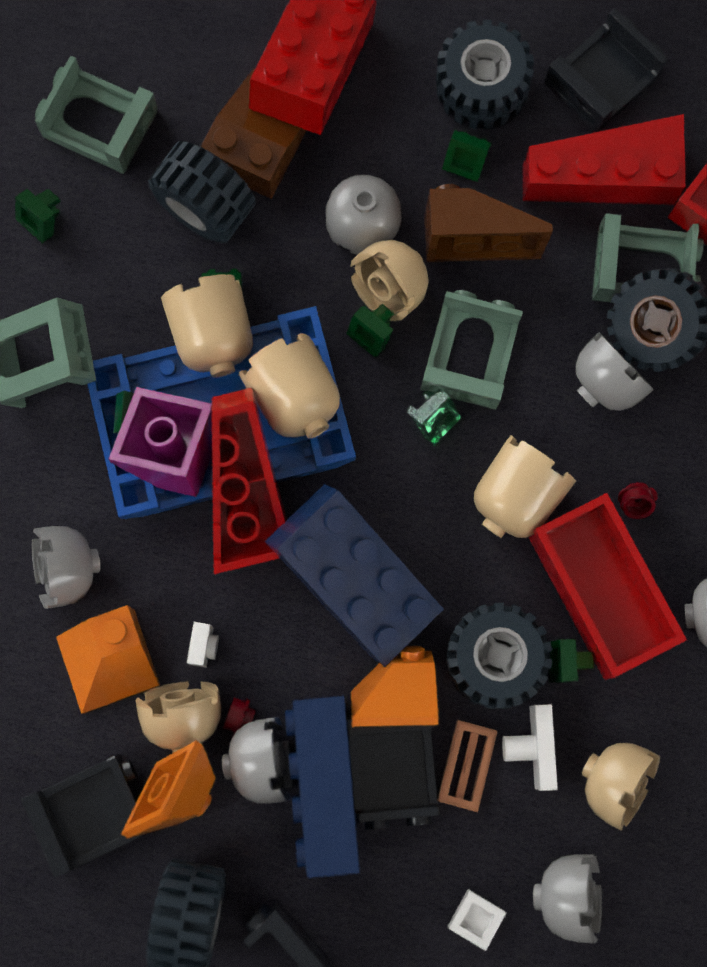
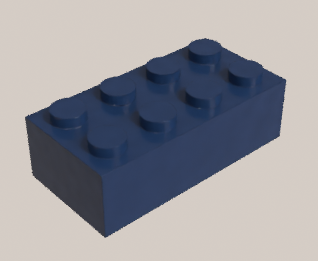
[265,484,444,667]
[285,696,359,878]

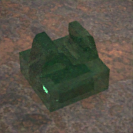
[407,389,461,445]

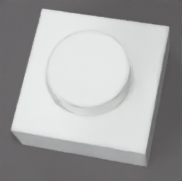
[187,622,219,668]
[447,889,506,951]

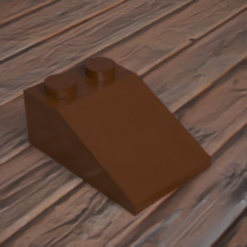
[201,69,307,199]
[424,184,553,262]

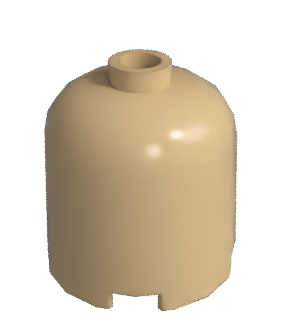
[161,274,253,378]
[239,333,340,439]
[474,435,576,538]

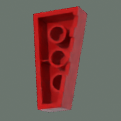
[523,114,686,205]
[212,387,287,574]

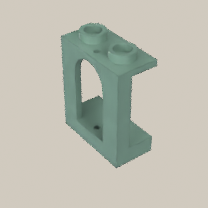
[35,56,158,174]
[592,214,704,302]
[420,290,523,410]
[0,297,96,408]

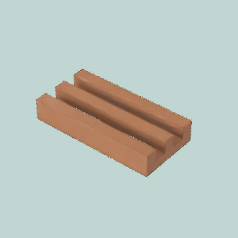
[437,720,497,812]

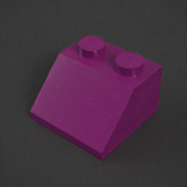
[109,387,212,497]

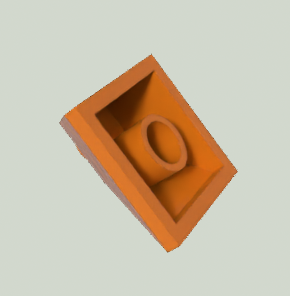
[56,605,160,714]
[351,646,438,727]
[121,741,216,838]

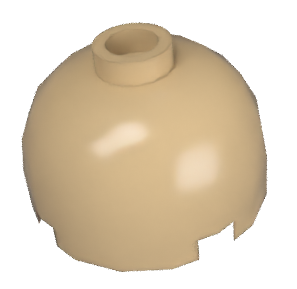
[350,240,429,321]
[135,681,221,753]
[582,743,660,830]

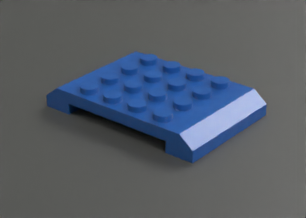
[87,306,356,519]

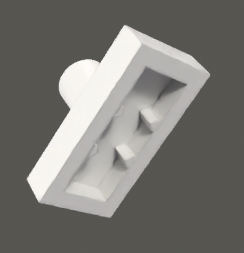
[502,705,557,790]

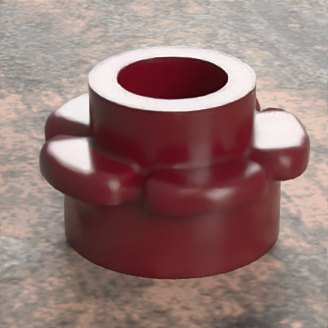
[618,482,658,519]
[222,697,256,736]

